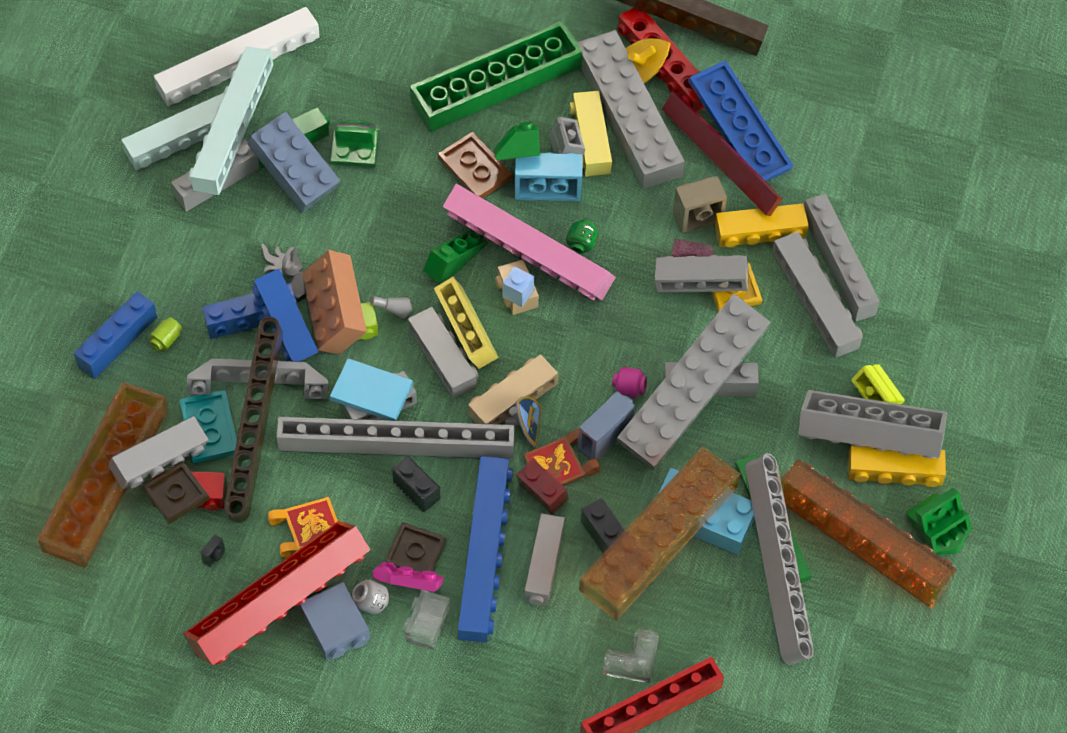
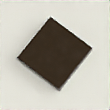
[142,461,210,525]
[384,522,447,572]

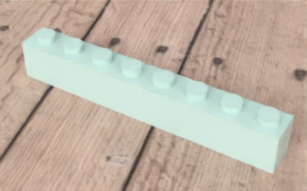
[189,46,274,195]

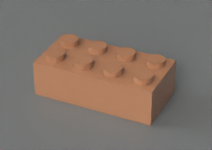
[302,250,367,355]

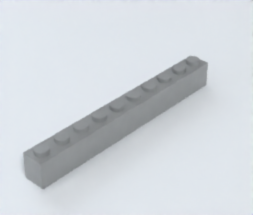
[277,417,514,459]

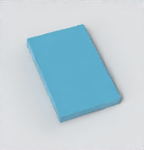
[330,358,413,421]

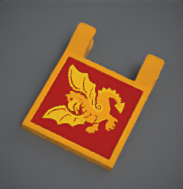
[268,497,338,558]

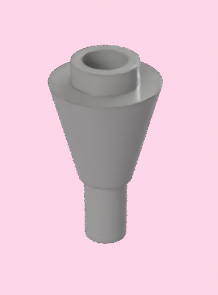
[370,296,412,319]

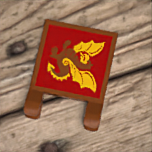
[523,428,600,486]

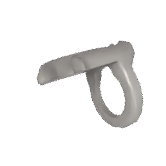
[262,244,303,277]

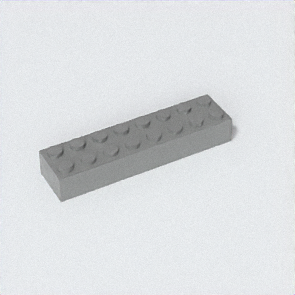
[576,30,685,189]
[617,294,771,471]

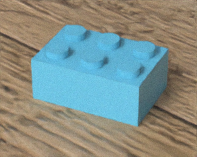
[515,152,582,201]

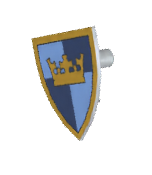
[505,396,542,448]

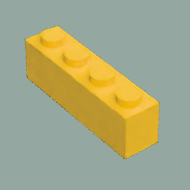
[714,204,809,248]
[848,444,946,487]

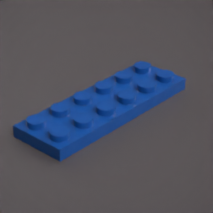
[688,60,794,182]

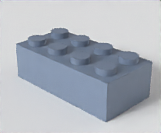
[248,112,340,213]

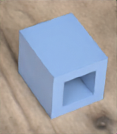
[502,266,534,307]

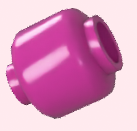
[612,367,647,399]

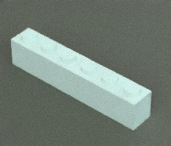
[121,93,253,170]

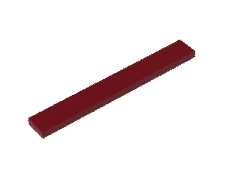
[662,92,783,216]

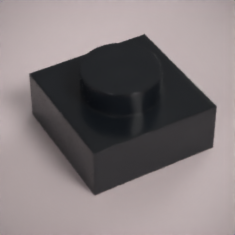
[200,534,225,567]

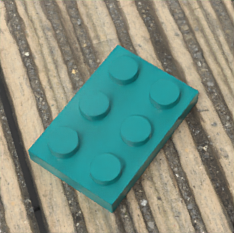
[179,390,237,464]

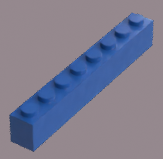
[458,456,513,643]

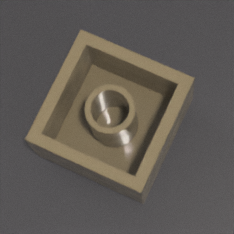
[673,176,727,233]

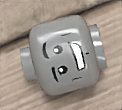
[352,580,389,615]

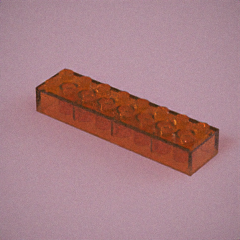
[37,382,169,568]
[579,446,740,620]
[781,459,957,610]

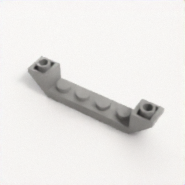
[187,359,328,399]

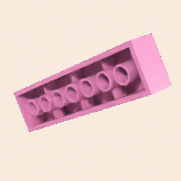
[443,183,616,301]

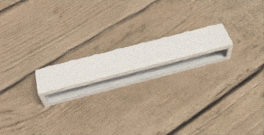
[154,7,320,106]

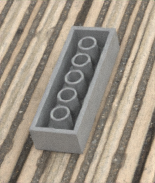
[798,390,948,458]

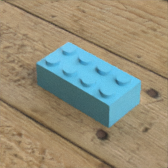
[650,468,755,555]

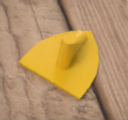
[625,39,670,83]

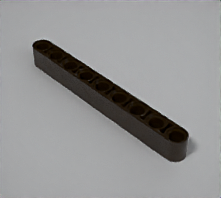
[225,316,283,523]

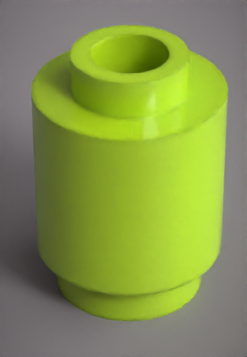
[149,317,182,351]

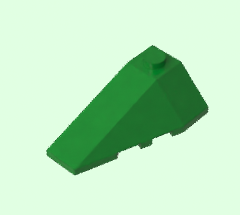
[493,122,540,160]

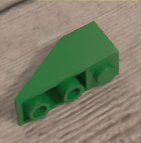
[423,230,488,284]

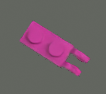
[373,562,444,592]

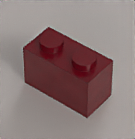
[516,459,569,515]

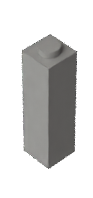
[524,513,565,606]

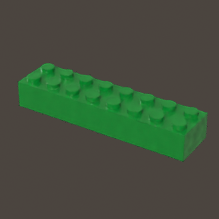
[410,21,582,132]

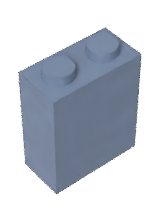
[577,391,635,461]
[300,582,370,661]

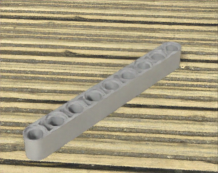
[746,453,814,666]

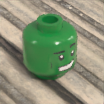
[566,219,598,254]

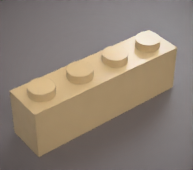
[468,354,558,425]

